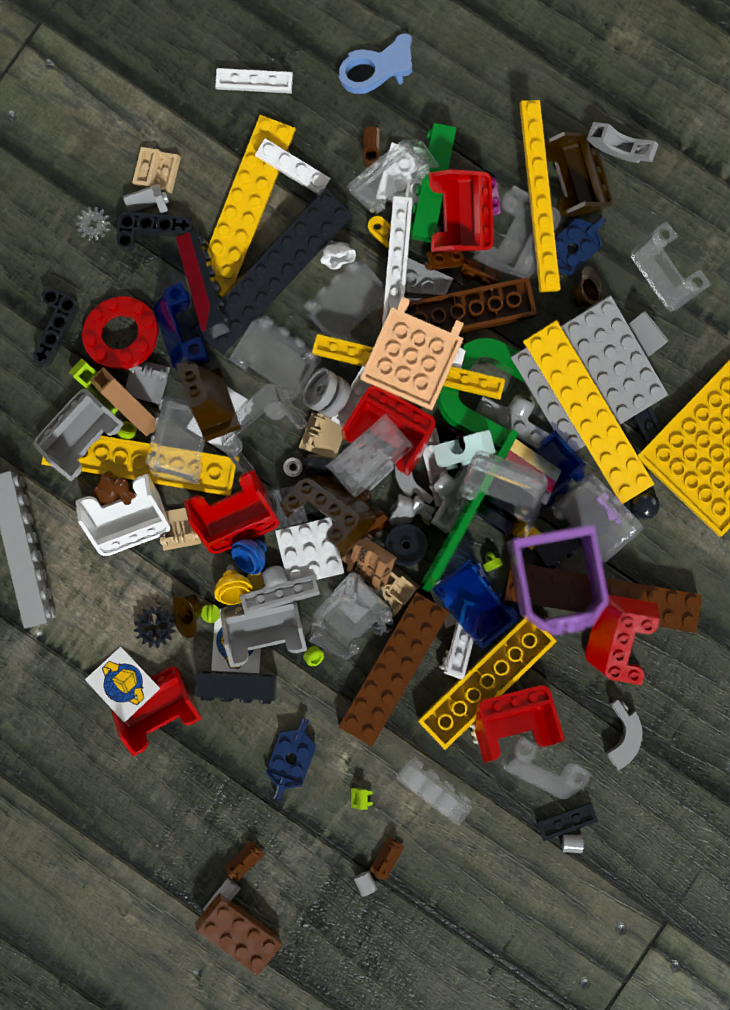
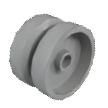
[302,368,350,418]

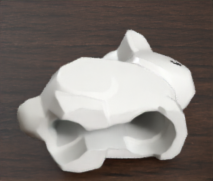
[320,240,356,269]

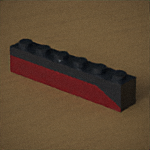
[176,229,231,340]

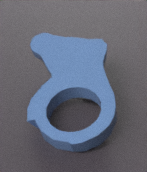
[338,34,412,94]

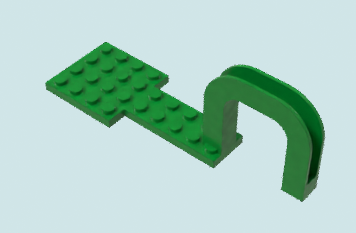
[422,338,525,592]

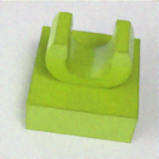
[351,788,373,810]

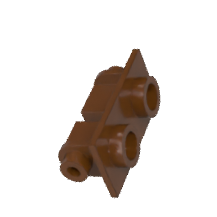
[425,252,466,271]
[460,258,501,286]
[369,837,405,880]
[224,840,265,881]

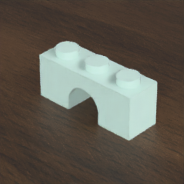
[432,430,496,470]

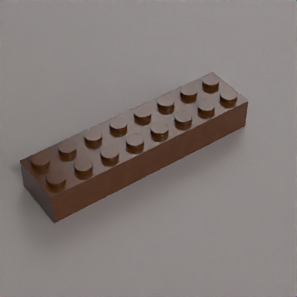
[378,277,537,334]
[338,593,450,747]

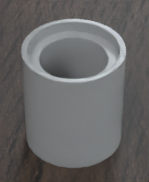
[562,834,584,853]
[354,871,377,897]

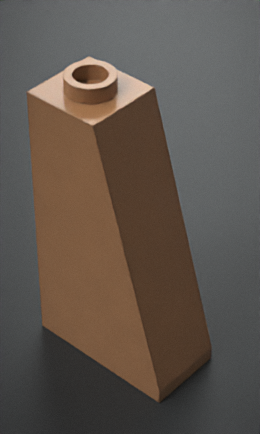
[90,367,160,437]

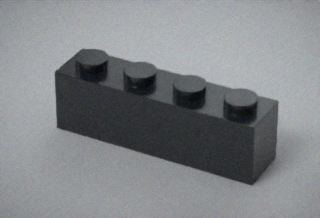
[533,506,611,569]

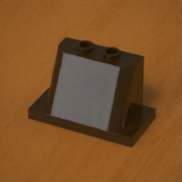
[176,361,242,442]

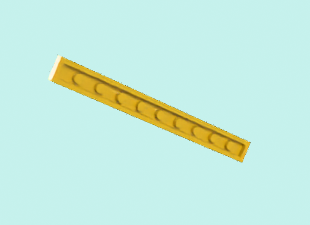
[519,100,560,292]
[312,334,505,400]

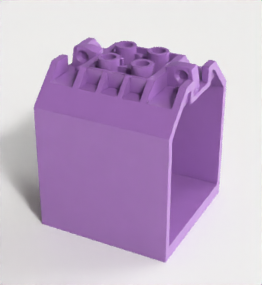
[507,526,608,635]

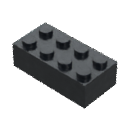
[196,671,278,704]

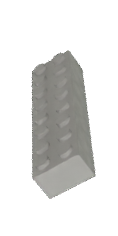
[0,471,56,628]

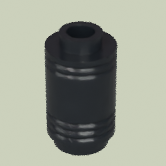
[302,454,338,477]

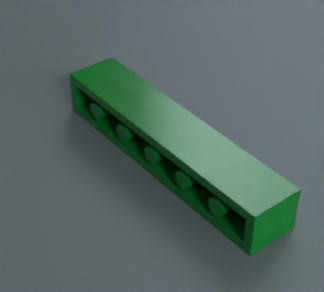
[410,123,456,243]

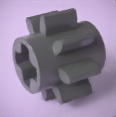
[370,612,394,636]

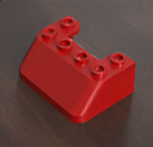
[429,170,494,252]
[341,385,435,477]
[184,469,279,554]
[585,595,660,685]
[110,667,202,757]
[475,685,565,763]

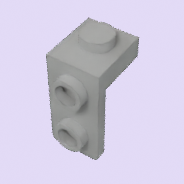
[123,184,169,213]

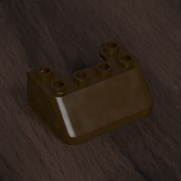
[544,132,613,217]
[280,475,376,559]

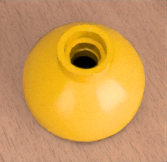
[214,570,253,605]

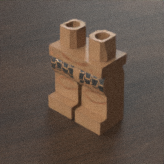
[342,537,396,592]

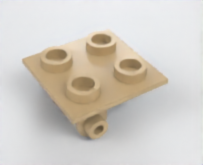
[299,412,343,459]
[160,508,201,551]

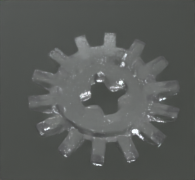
[76,207,110,241]

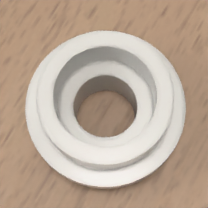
[283,458,303,477]

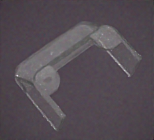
[347,140,439,214]
[220,384,308,475]
[455,451,548,538]

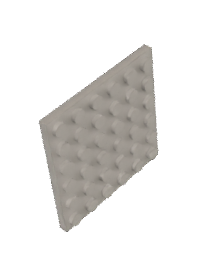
[510,296,668,455]

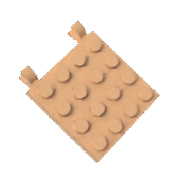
[360,297,464,411]

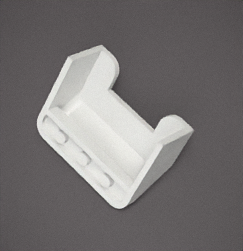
[76,474,170,556]

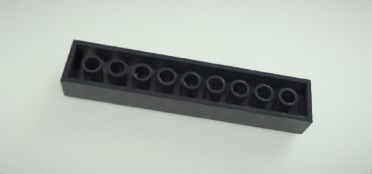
[192,188,353,355]

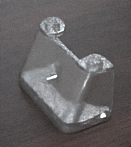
[552,473,644,563]
[309,573,392,660]

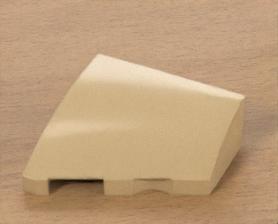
[381,564,420,617]

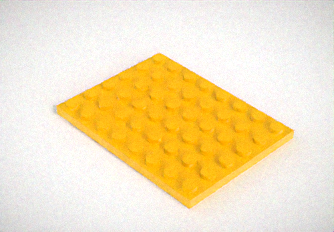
[637,360,730,537]

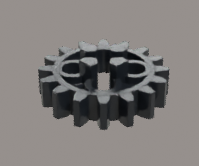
[134,606,176,648]

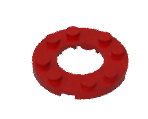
[82,297,159,370]

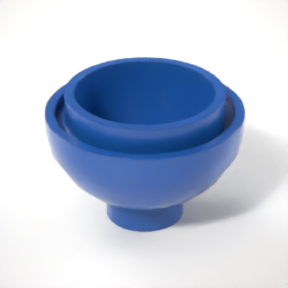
[231,539,267,575]

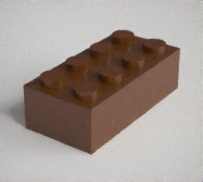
[195,892,282,976]

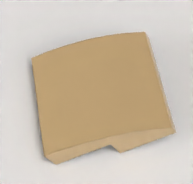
[132,147,181,193]

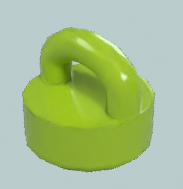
[117,421,137,441]
[483,552,503,572]
[201,604,220,623]
[303,646,324,666]

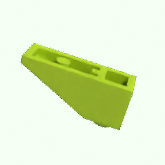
[69,358,118,414]

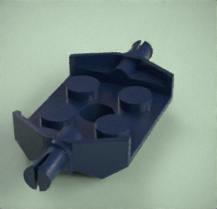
[555,216,606,276]
[266,717,317,801]

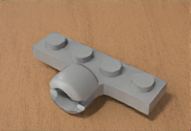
[475,394,550,450]
[430,461,483,533]
[239,566,320,615]

